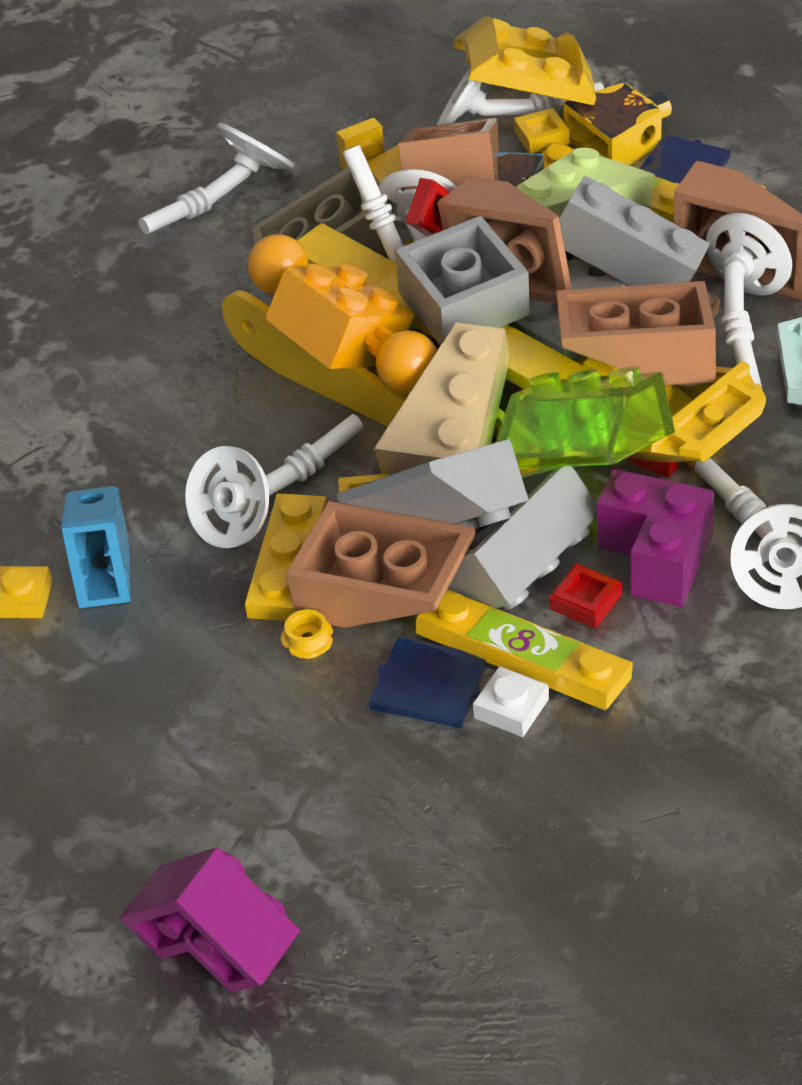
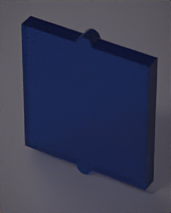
[639,134,731,184]
[369,637,487,728]

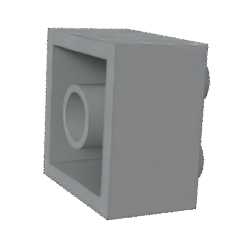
[395,215,530,346]

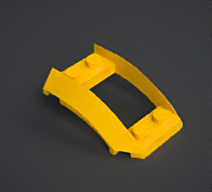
[453,15,596,105]
[528,355,766,463]

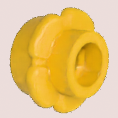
[281,609,333,659]

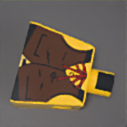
[563,83,672,165]

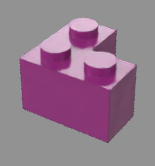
[597,469,714,607]
[119,847,301,993]

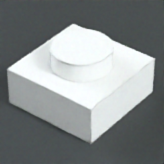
[473,666,549,737]

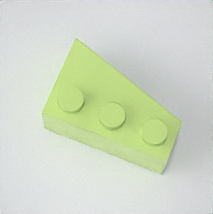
[516,148,655,219]

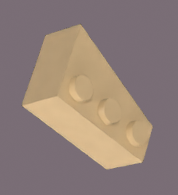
[374,323,510,476]

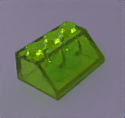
[496,366,675,468]

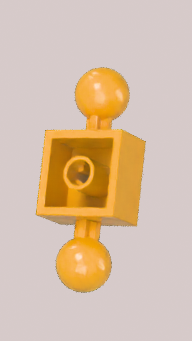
[247,234,437,394]

